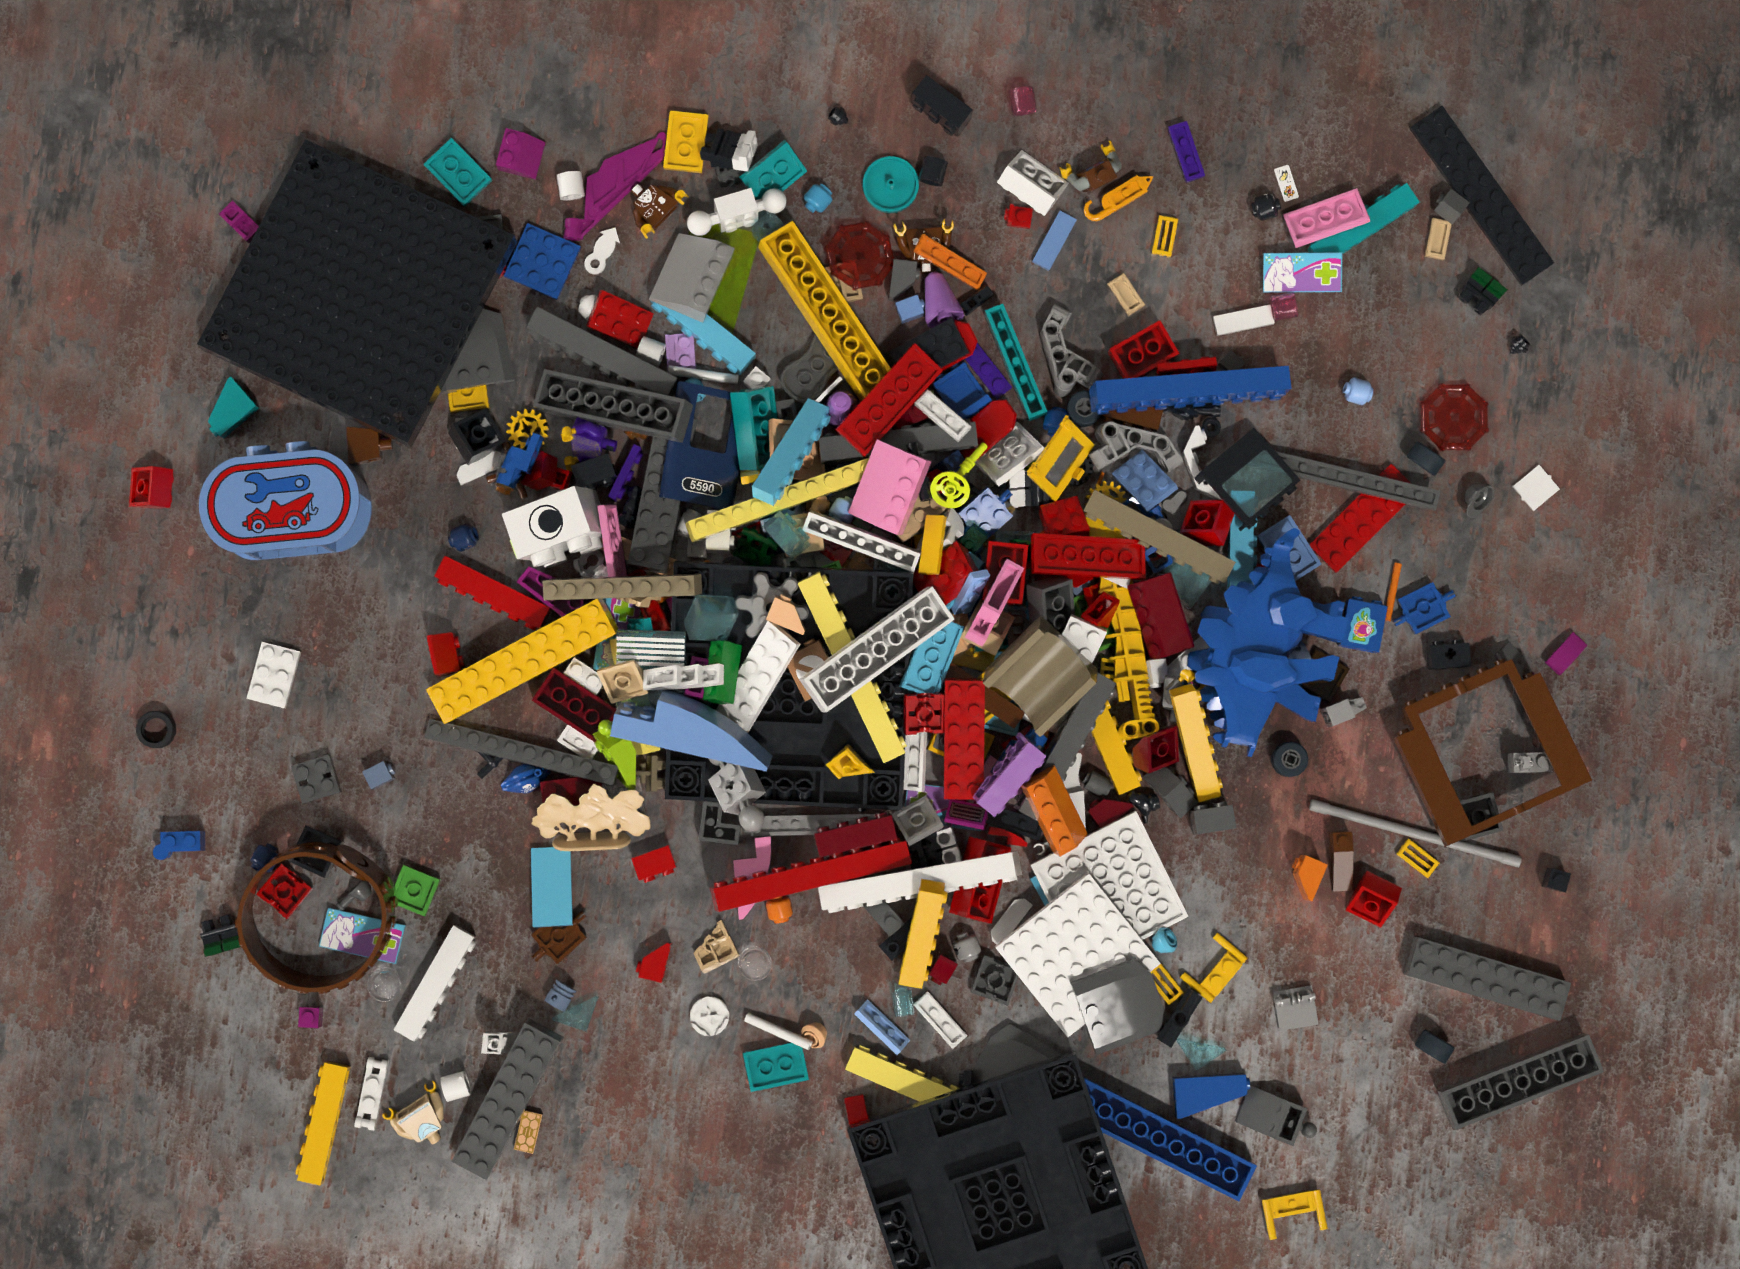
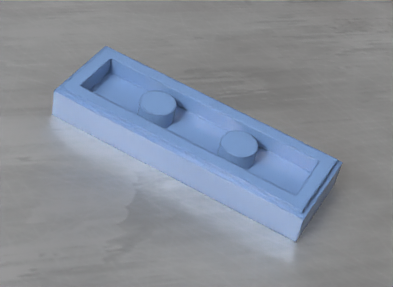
[1032,211,1077,271]

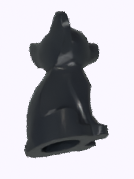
[619,485,642,529]

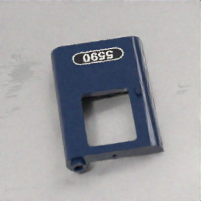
[659,382,740,511]

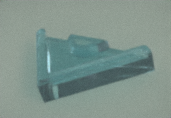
[552,996,599,1032]
[1176,1038,1227,1071]

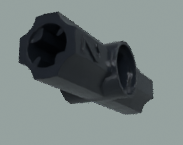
[1156,988,1203,1048]

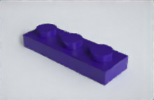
[1168,121,1205,183]
[964,343,1012,400]
[608,444,643,502]

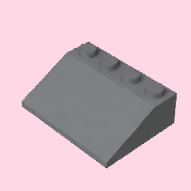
[649,233,735,323]

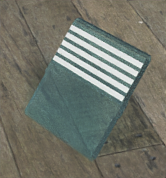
[616,629,687,710]

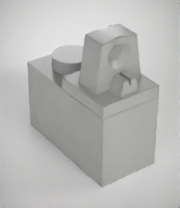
[1320,697,1367,728]
[1507,752,1553,773]

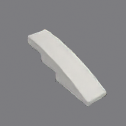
[643,663,724,690]

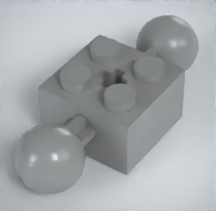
[708,758,766,831]

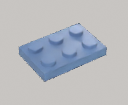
[1112,450,1178,512]
[1257,515,1322,581]

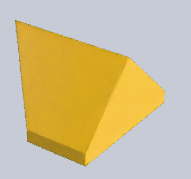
[826,744,875,779]

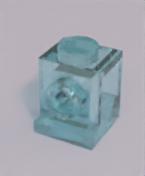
[752,212,783,241]

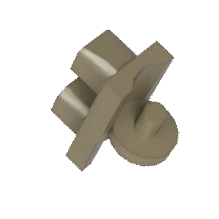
[636,756,666,792]

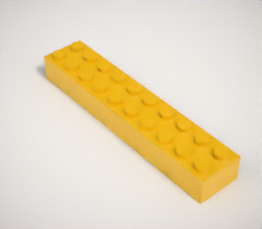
[758,221,891,402]
[426,598,620,724]

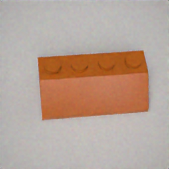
[1021,765,1088,857]

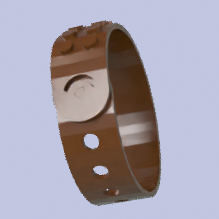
[235,842,398,994]

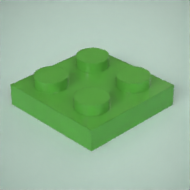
[393,865,441,916]

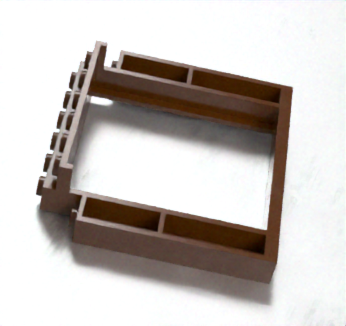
[1394,658,1592,847]

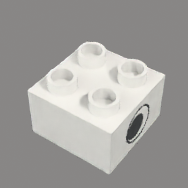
[502,486,603,568]

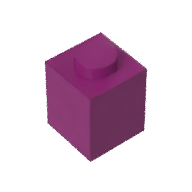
[298,1006,323,1028]

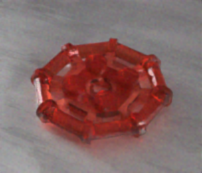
[824,220,894,291]
[1420,383,1489,452]

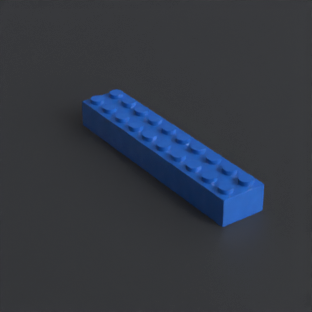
[1089,366,1292,415]
[1084,1077,1257,1201]

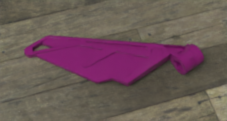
[564,132,666,241]

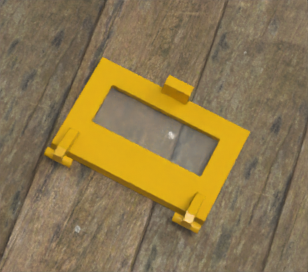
[1027,415,1095,501]

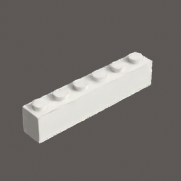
[802,510,921,572]
[394,925,477,1042]

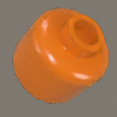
[765,896,793,923]

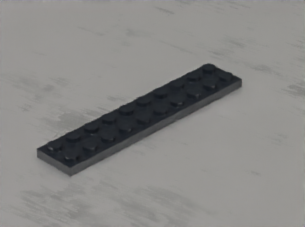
[1410,106,1554,286]

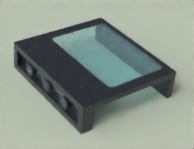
[1194,428,1300,532]

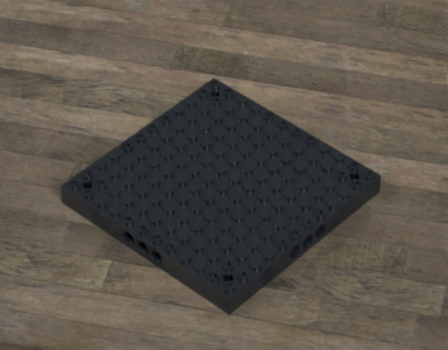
[197,139,517,448]
[665,561,913,810]
[847,1051,1148,1269]

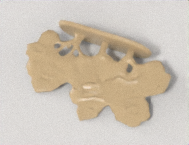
[532,784,650,851]

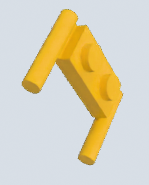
[1180,932,1248,1003]
[1262,1189,1328,1240]

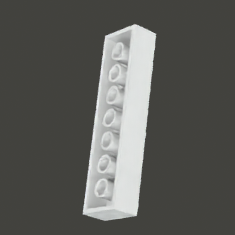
[799,586,955,712]

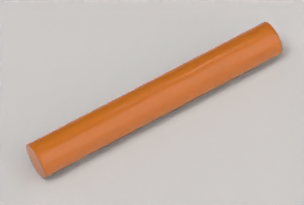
[1385,563,1402,622]

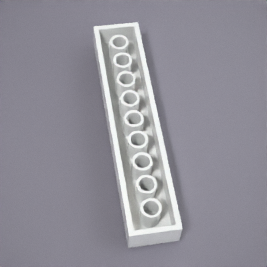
[818,851,1022,913]

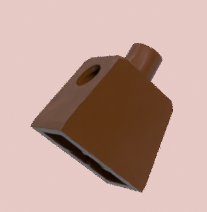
[346,427,393,466]

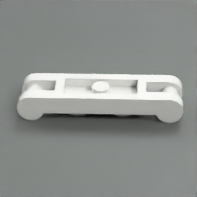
[354,1057,389,1131]

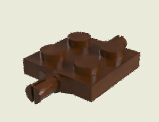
[531,911,587,964]

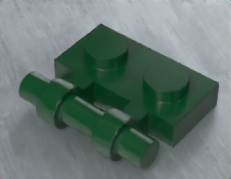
[733,527,780,565]

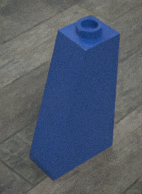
[1173,1073,1250,1119]

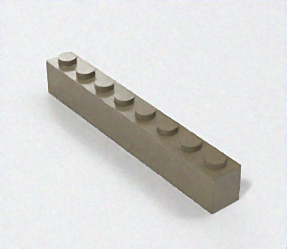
[1084,490,1236,585]
[543,574,702,600]

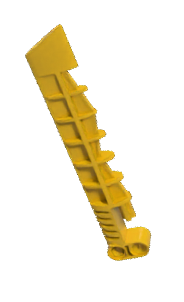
[1085,513,1159,740]

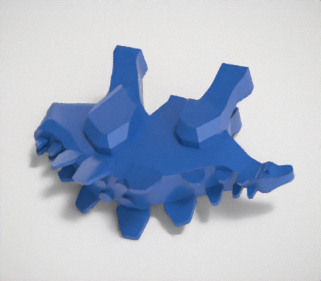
[1187,528,1349,757]

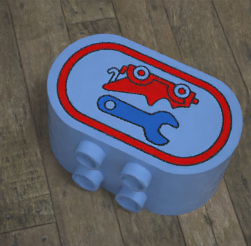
[199,441,372,560]

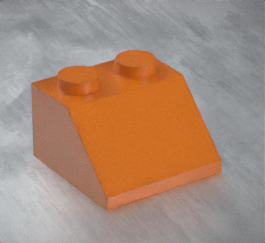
[1292,855,1328,901]

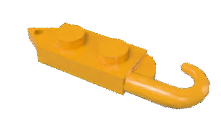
[1084,175,1153,221]

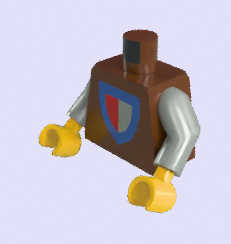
[1059,141,1122,192]

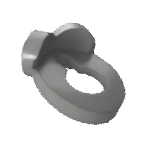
[573,550,604,578]

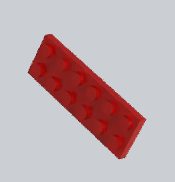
[835,343,943,457]
[1309,464,1411,573]
[1031,533,1146,580]

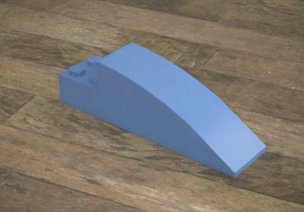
[610,690,772,772]

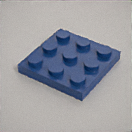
[504,223,581,300]

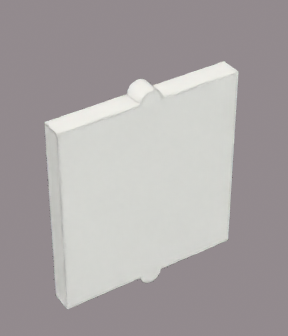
[1512,465,1560,511]

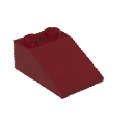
[540,777,602,806]

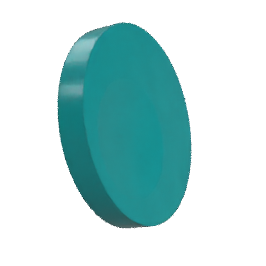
[863,156,919,213]

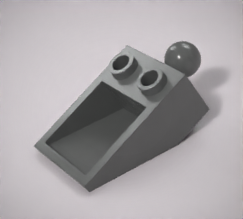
[1236,1085,1317,1146]

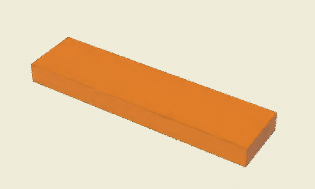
[913,234,987,290]

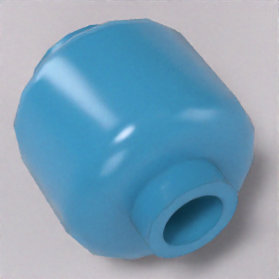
[804,183,832,213]

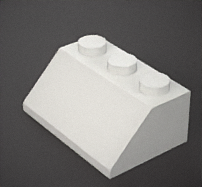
[997,150,1069,216]

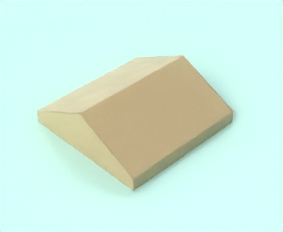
[597,659,649,704]

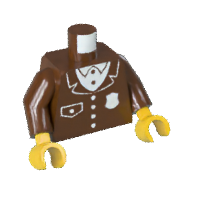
[631,184,689,239]
[893,219,954,274]

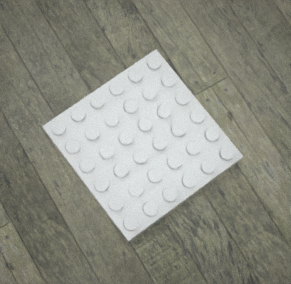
[1030,811,1189,940]
[995,872,1161,1037]

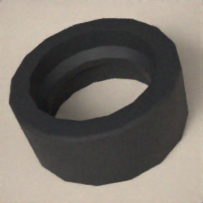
[136,711,176,748]

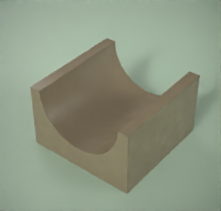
[983,615,1098,737]

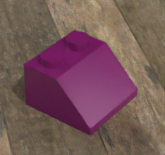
[496,128,546,180]

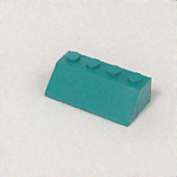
[730,386,778,470]

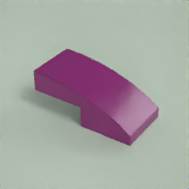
[219,200,259,244]
[1545,632,1588,676]

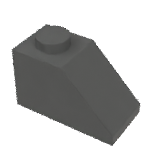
[889,259,920,301]
[864,900,905,937]

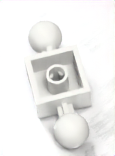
[687,188,786,236]

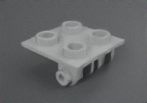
[1273,985,1319,1031]

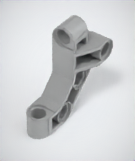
[1040,303,1103,397]
[1089,422,1183,473]

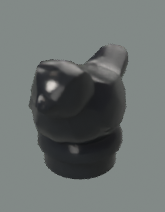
[1128,790,1160,824]

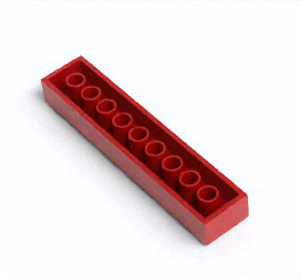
[710,838,912,912]

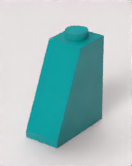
[207,376,260,439]

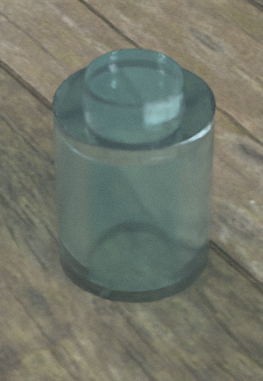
[892,987,915,1017]

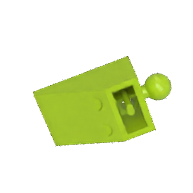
[593,720,636,790]

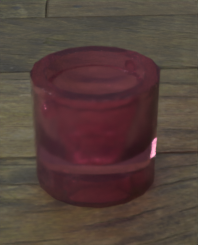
[1009,86,1037,116]
[1270,292,1298,321]

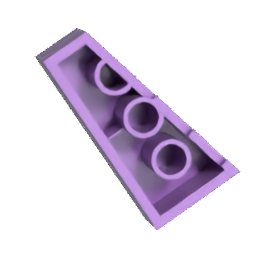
[973,732,1046,817]

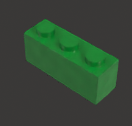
[703,641,742,704]

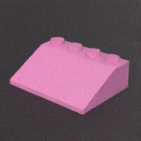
[848,439,931,535]

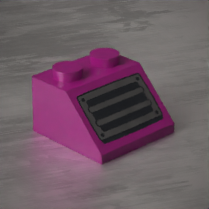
[944,799,989,830]

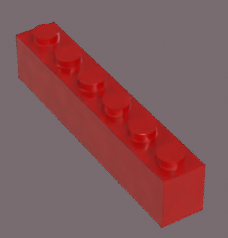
[434,556,552,631]

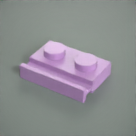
[665,333,696,371]

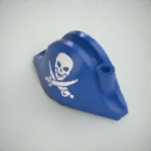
[501,764,551,793]

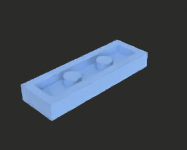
[951,569,990,615]
[854,999,910,1055]

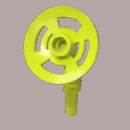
[930,442,988,508]

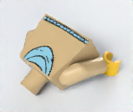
[382,1081,444,1144]

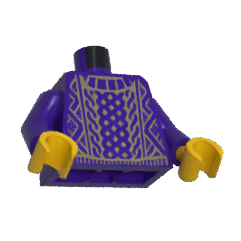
[561,417,617,471]

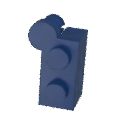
[153,831,205,860]

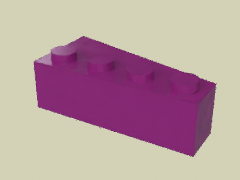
[517,566,595,617]

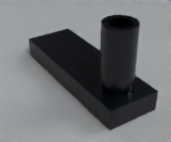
[879,916,913,961]

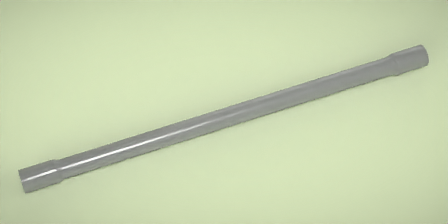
[1309,799,1522,868]

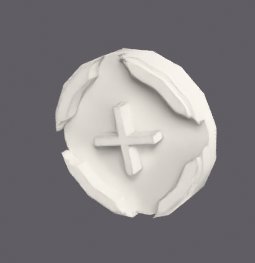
[690,996,729,1036]

